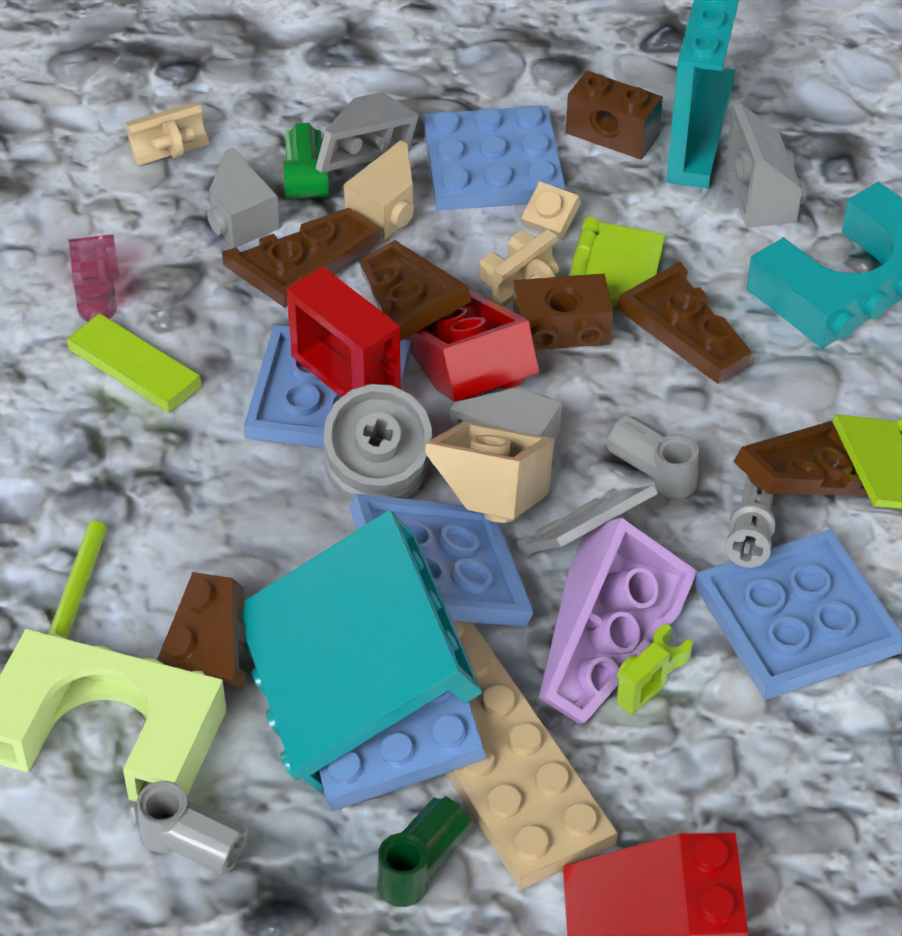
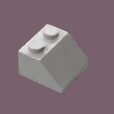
[725,104,806,228]

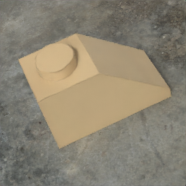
[344,140,414,240]

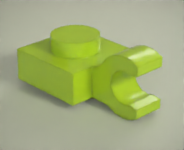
[617,624,693,716]

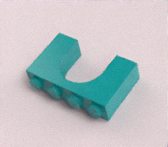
[746,181,902,349]

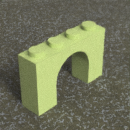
[0,629,226,802]

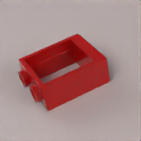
[287,266,401,397]

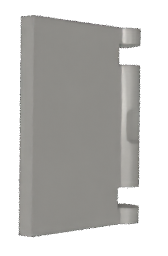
[517,485,658,558]

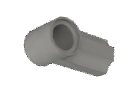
[607,414,699,499]
[137,781,248,875]

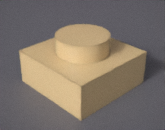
[521,181,581,240]

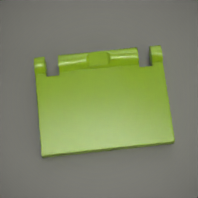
[568,217,665,307]
[832,414,902,509]

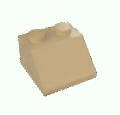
[425,421,555,523]

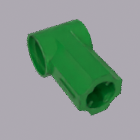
[283,123,329,200]

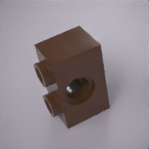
[566,70,663,160]
[513,273,613,350]

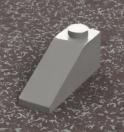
[315,92,419,173]

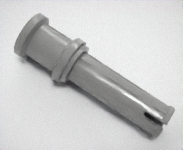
[725,475,775,568]

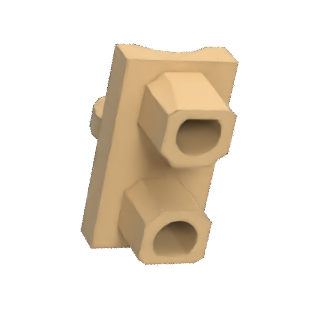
[125,101,209,166]
[479,229,560,307]

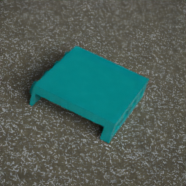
[666,0,739,189]
[241,509,483,792]

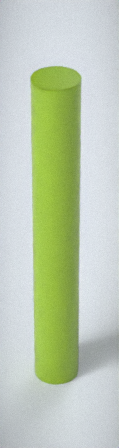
[49,520,107,640]

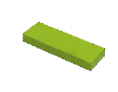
[67,313,201,413]

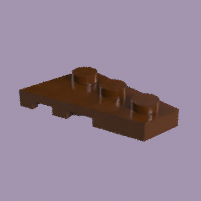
[222,208,381,308]
[358,240,472,341]
[616,262,752,384]
[733,421,868,496]

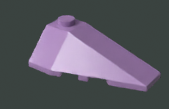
[539,517,697,724]

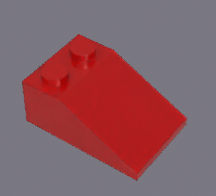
[404,291,539,402]
[563,833,748,936]

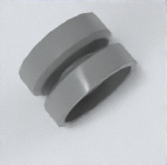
[323,384,432,502]

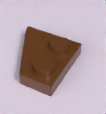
[157,572,246,689]

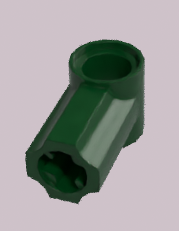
[377,796,472,907]

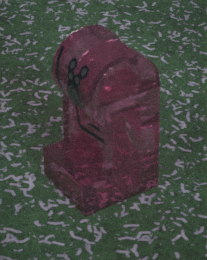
[69,234,119,322]

